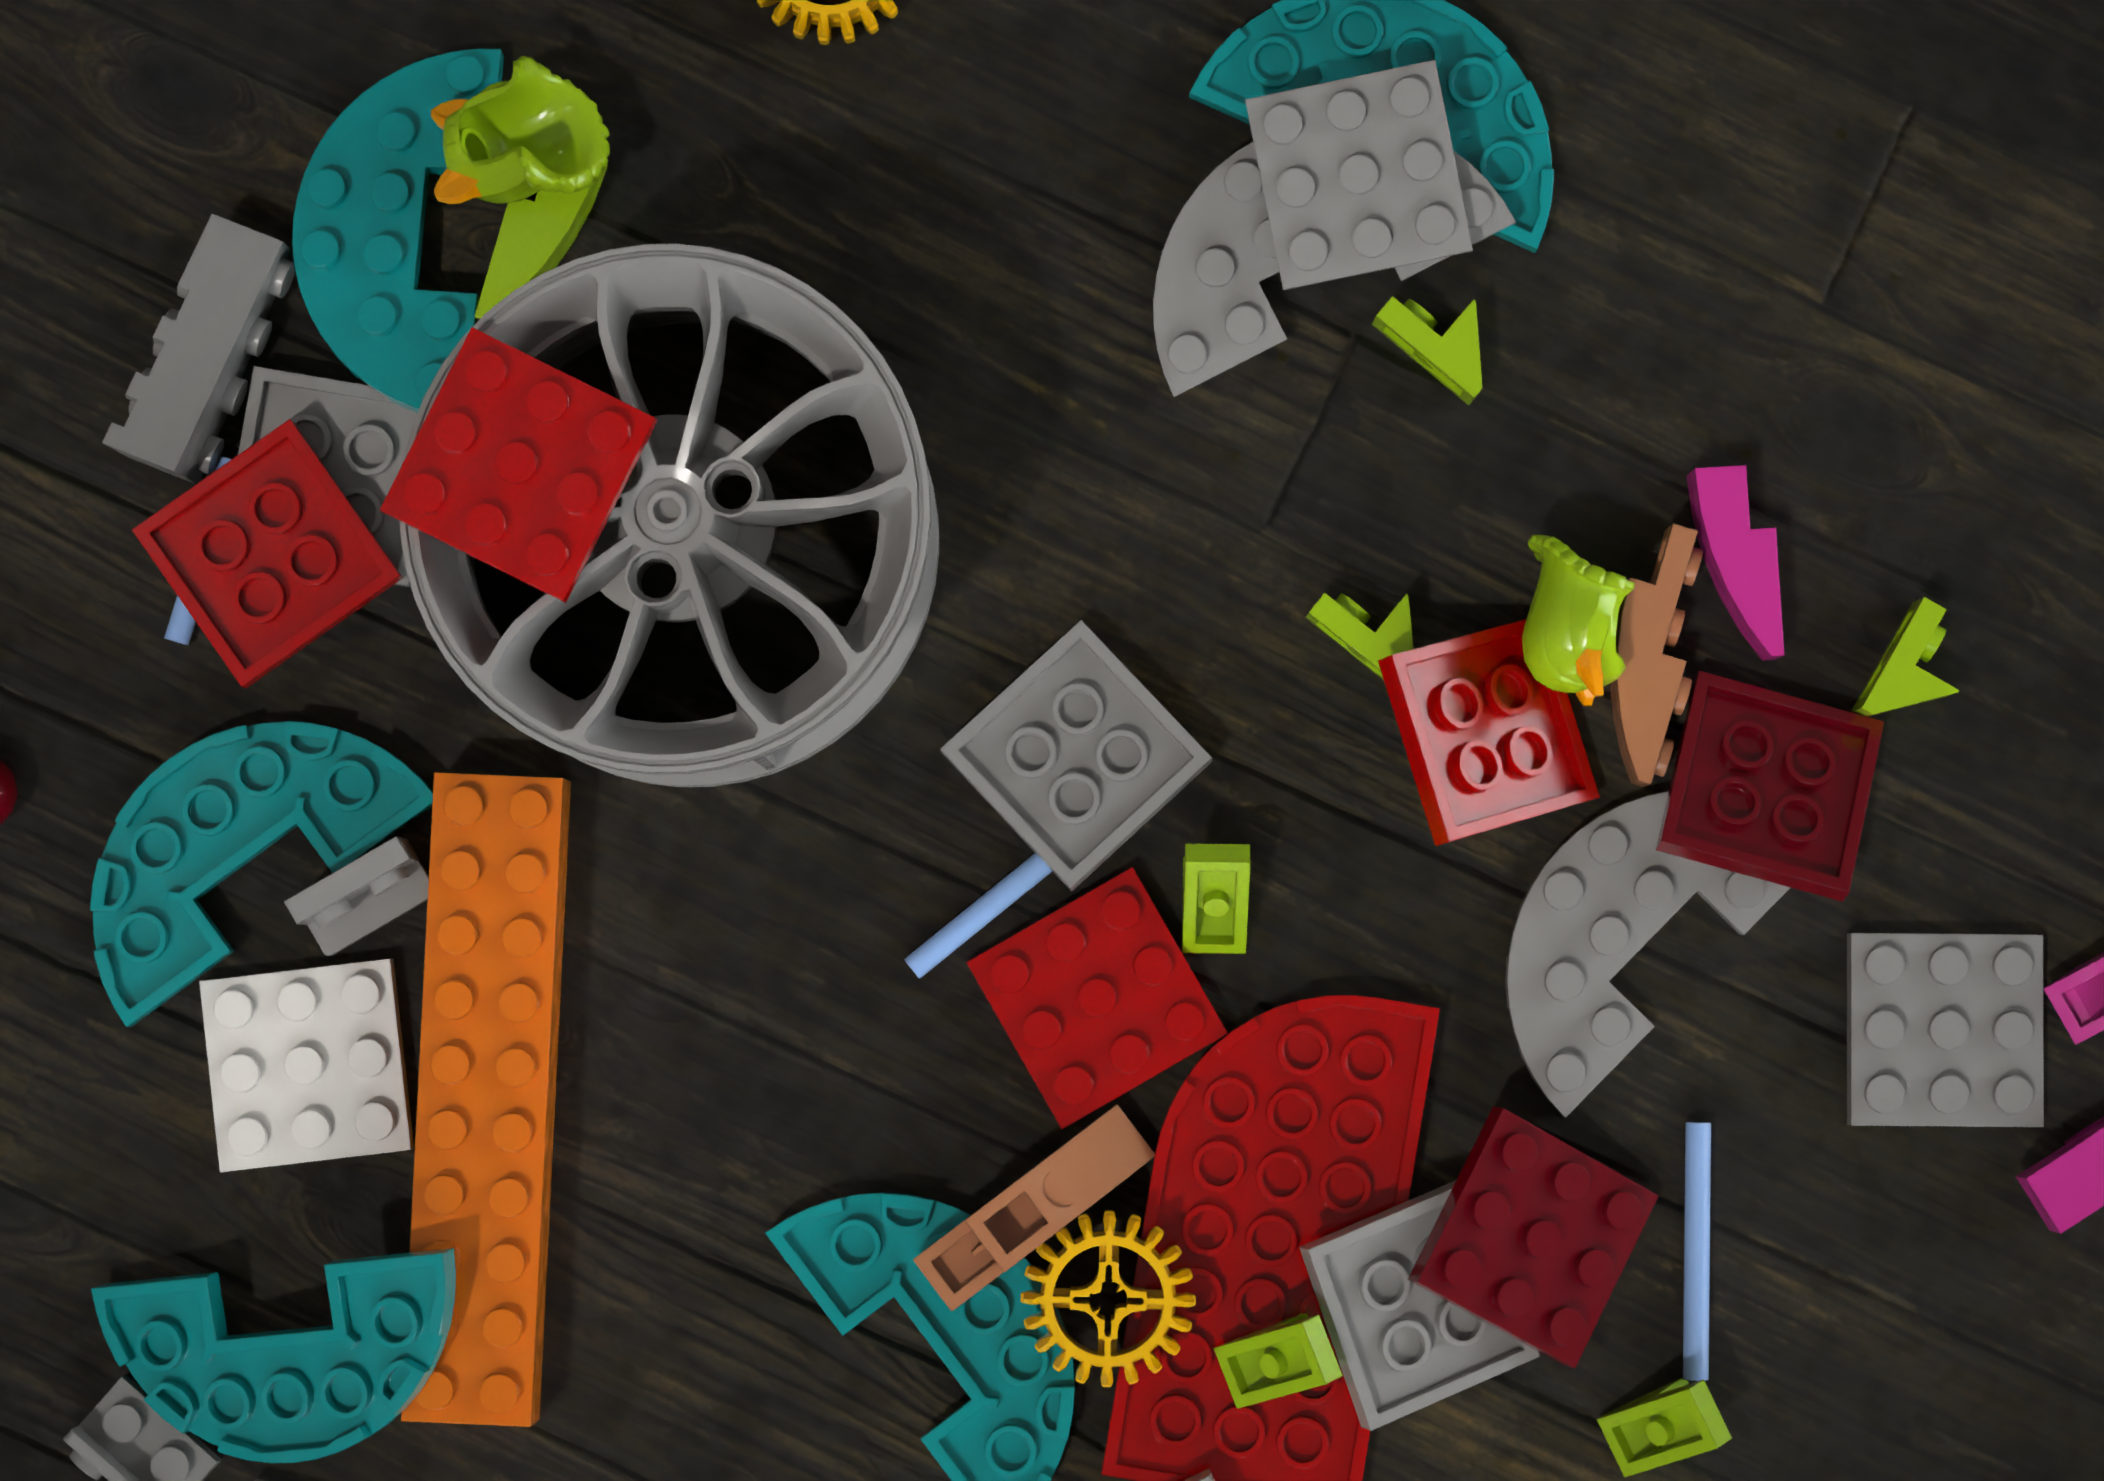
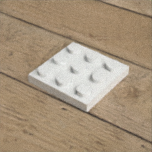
[199,959,414,1172]

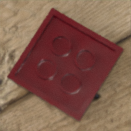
[1656,671,1884,902]
[1408,1106,1659,1369]

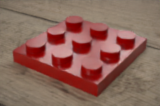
[379,327,657,603]
[132,419,404,688]
[1378,619,1600,846]
[966,867,1228,1129]

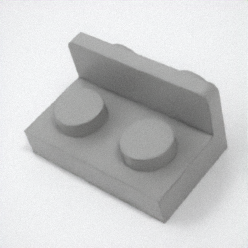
[284,836,429,956]
[63,1375,222,1481]

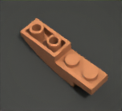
[1610,524,1703,787]
[912,1104,1155,1312]

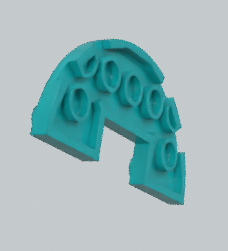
[1189,0,1554,253]
[292,49,504,413]
[90,721,433,1027]
[765,1192,1075,1481]
[91,1248,456,1463]

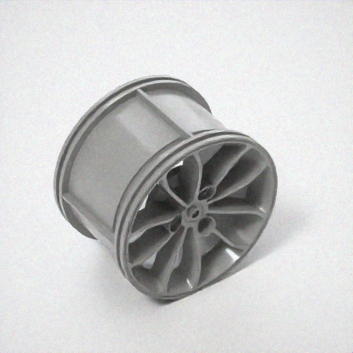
[399,244,939,787]

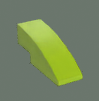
[474,165,608,321]

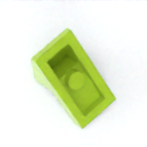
[1372,296,1483,405]
[1305,593,1414,680]
[1851,597,1959,717]
[1182,844,1250,954]
[1214,1314,1342,1409]
[1597,1378,1732,1478]

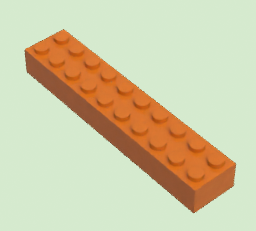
[401,773,571,1427]

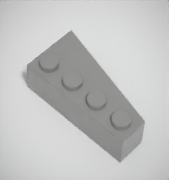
[102,214,295,484]

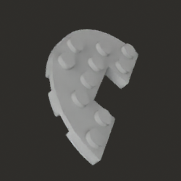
[1153,142,1516,397]
[1505,791,1791,1118]

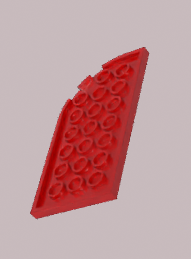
[1101,995,1440,1481]

